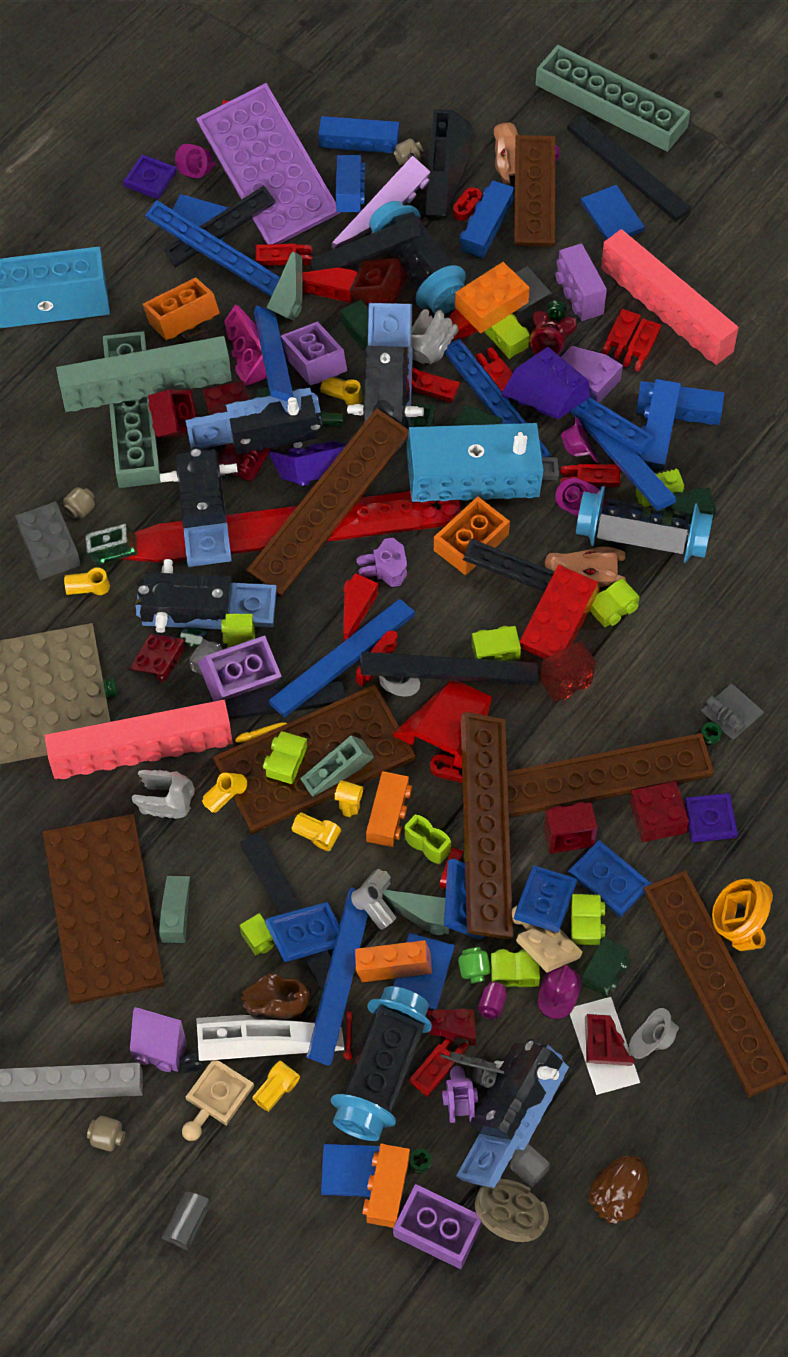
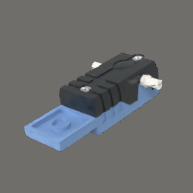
[347,303,424,430]
[185,388,322,455]
[160,447,238,567]
[135,559,277,633]
[456,1039,569,1188]

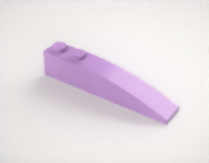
[331,156,430,249]

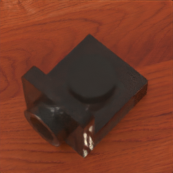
[181,324,210,342]

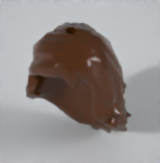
[241,973,310,1019]
[589,1155,649,1223]

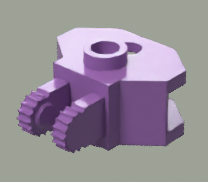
[357,538,407,587]
[442,1065,478,1123]

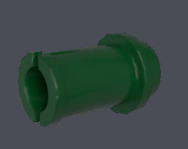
[320,410,343,427]

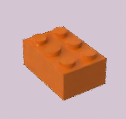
[455,262,530,333]
[142,277,220,340]
[434,496,510,576]

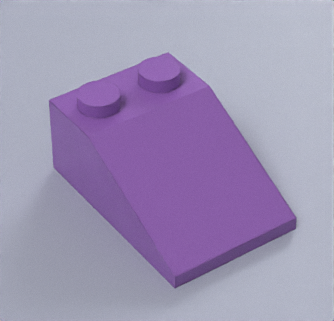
[561,346,623,403]
[130,1007,187,1072]

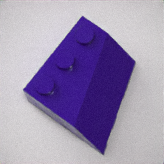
[502,347,590,419]
[269,441,347,486]

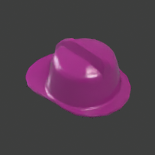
[175,144,217,178]
[561,418,599,463]
[555,478,604,516]
[538,965,581,1019]

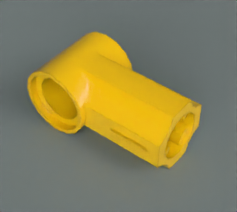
[320,377,363,405]
[64,568,110,595]
[202,773,247,813]
[335,780,363,817]
[292,812,341,851]
[252,1061,300,1112]

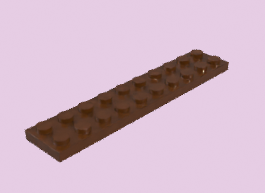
[247,408,409,597]
[461,712,513,939]
[507,733,714,817]
[643,871,788,1098]

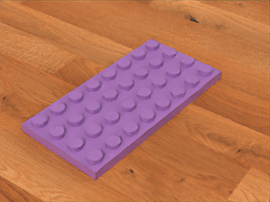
[196,83,340,244]

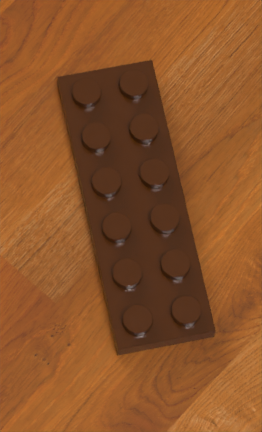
[514,135,555,247]

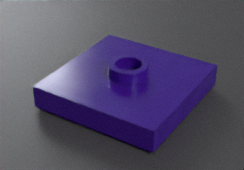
[123,154,177,200]
[684,793,738,843]

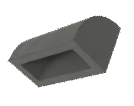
[161,1192,210,1251]

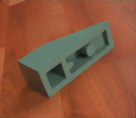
[267,251,302,320]
[300,736,374,797]
[159,876,190,943]
[383,889,450,935]

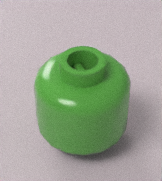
[458,947,491,984]

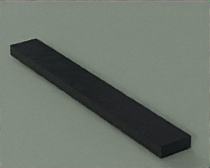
[567,115,691,222]
[360,652,539,685]
[240,832,331,993]

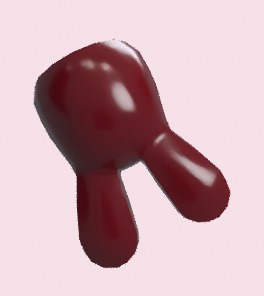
[529,311,577,355]

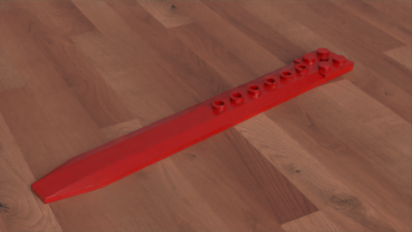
[117,491,461,563]

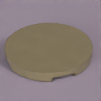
[475,1179,549,1242]

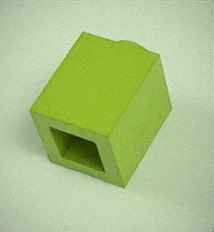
[239,913,275,956]

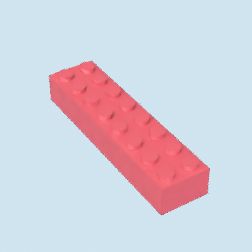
[601,229,739,365]
[44,700,233,779]

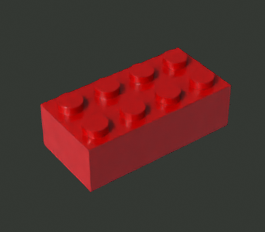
[520,564,600,666]

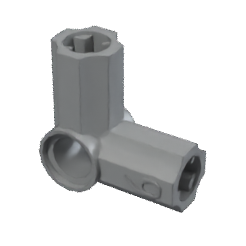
[351,869,396,930]

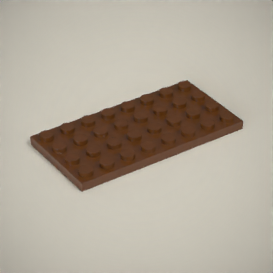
[213,684,416,834]
[43,814,165,1005]

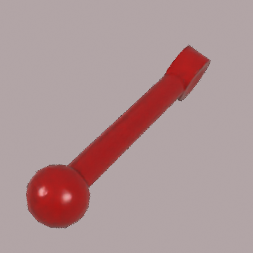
[344,1011,353,1060]

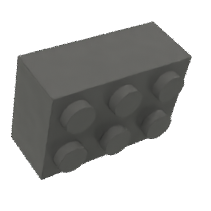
[15,501,81,580]

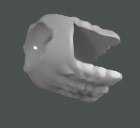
[411,309,459,364]
[132,770,195,819]

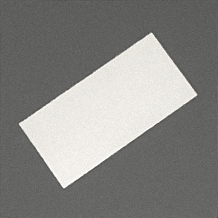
[570,997,640,1095]

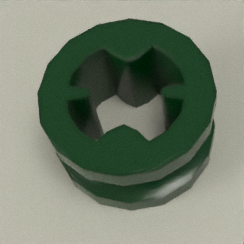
[547,300,567,320]
[103,677,117,699]
[701,722,722,745]
[409,1149,431,1174]

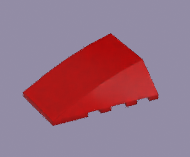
[392,680,492,769]

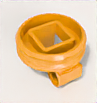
[712,878,773,951]

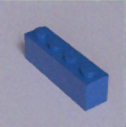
[318,116,399,153]
[336,155,365,212]
[459,180,515,258]
[637,379,681,470]
[636,381,724,425]

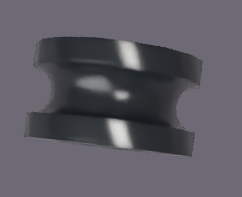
[180,1053,203,1073]

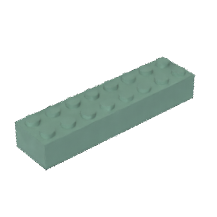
[536,45,690,152]
[103,331,161,488]
[56,336,232,412]

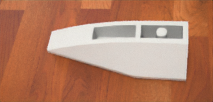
[196,1015,344,1061]

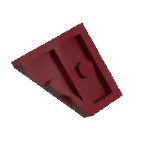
[426,1009,476,1046]
[585,1014,634,1066]

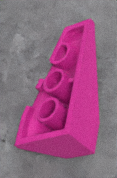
[224,305,267,386]

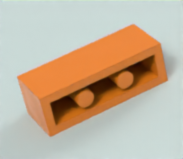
[366,771,412,847]
[355,940,432,982]
[363,1144,410,1228]

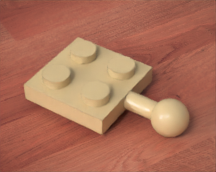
[512,906,583,972]
[182,1060,254,1141]

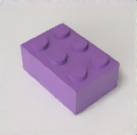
[555,243,607,321]
[280,321,347,385]
[198,636,282,702]
[393,1184,483,1269]

